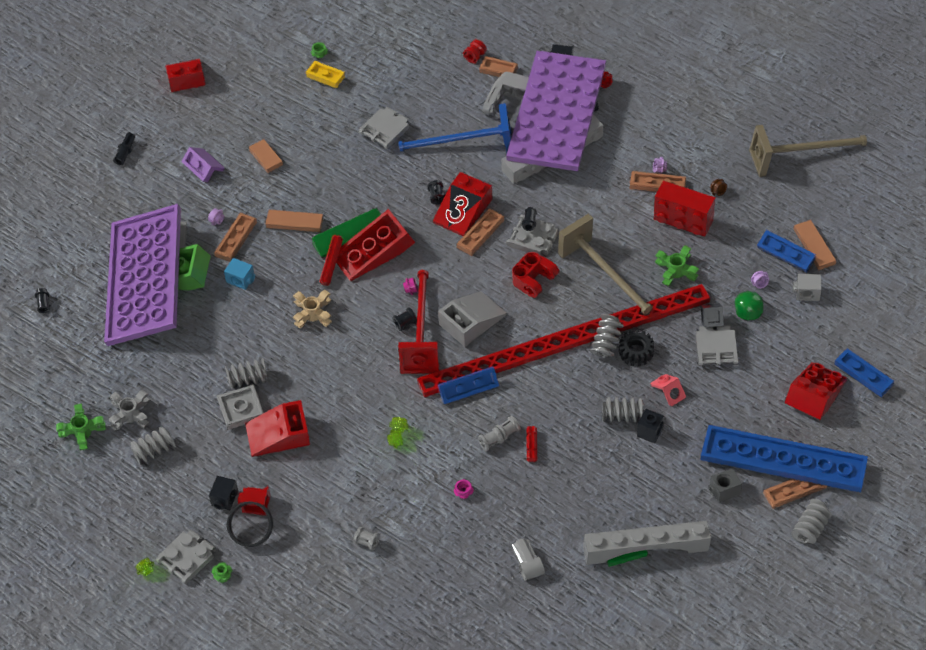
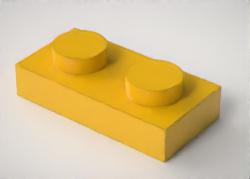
[306,61,345,88]

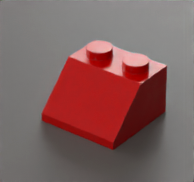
[165,58,206,92]

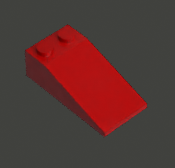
[336,209,416,281]

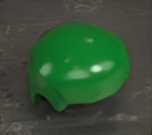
[734,291,764,320]

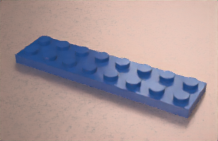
[700,425,868,493]

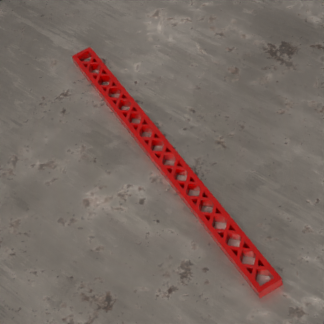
[417,284,710,397]

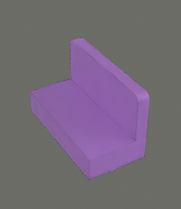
[181,147,225,182]

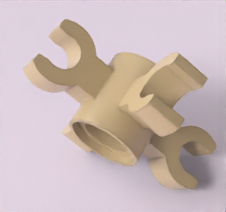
[293,290,332,329]

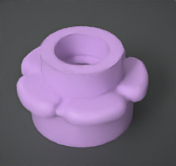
[653,157,667,174]
[208,208,224,226]
[751,271,769,289]

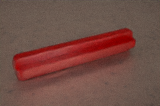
[319,235,343,286]

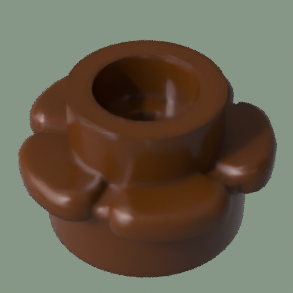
[710,179,727,196]

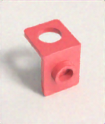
[650,374,686,406]

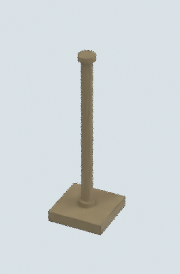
[749,125,867,177]
[558,213,653,315]

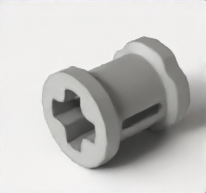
[494,416,521,441]
[478,427,504,452]
[353,526,380,551]

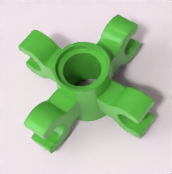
[655,245,699,286]
[56,404,106,450]

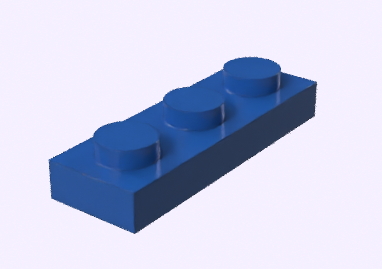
[757,230,816,273]
[834,348,894,397]
[438,367,499,404]

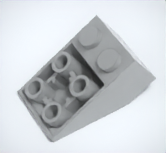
[438,291,507,347]

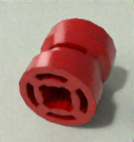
[463,39,487,64]

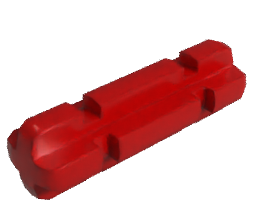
[526,426,538,462]

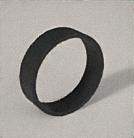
[227,501,273,547]

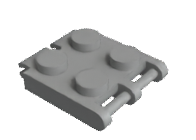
[358,107,410,149]
[506,215,559,255]
[695,325,738,366]
[155,529,216,584]

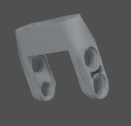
[483,72,529,116]

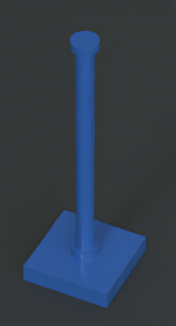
[399,103,512,153]

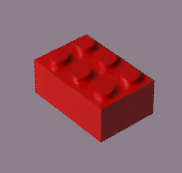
[653,180,716,237]

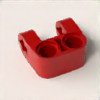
[512,252,560,298]

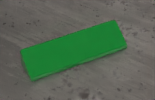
[312,208,381,258]

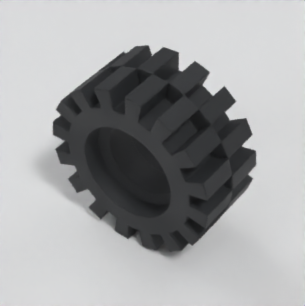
[619,329,654,367]

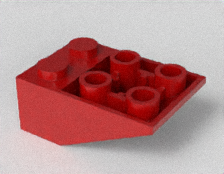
[784,362,847,420]
[245,400,310,457]

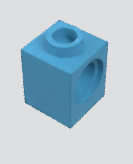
[224,258,255,290]

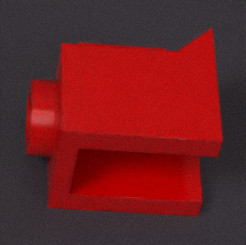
[238,486,271,516]

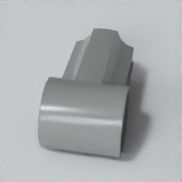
[512,538,545,581]

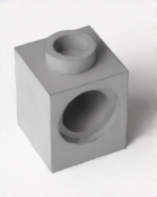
[793,274,821,301]

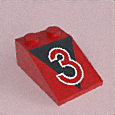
[433,172,493,236]

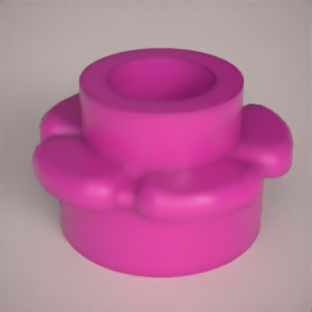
[403,277,418,295]
[454,479,474,499]

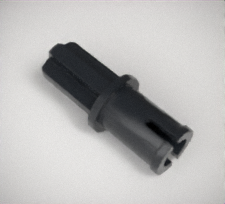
[113,132,136,165]

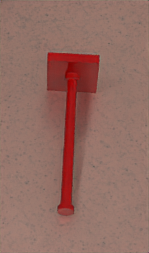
[398,270,439,374]

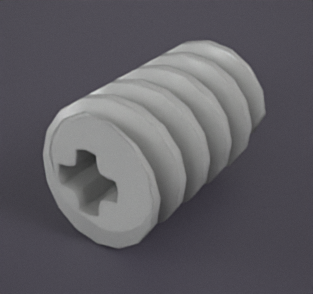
[590,314,624,357]
[225,358,267,389]
[602,397,643,423]
[131,427,176,464]
[791,499,832,544]

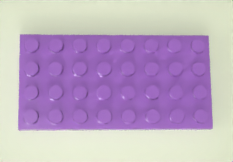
[506,51,606,171]
[104,204,181,346]

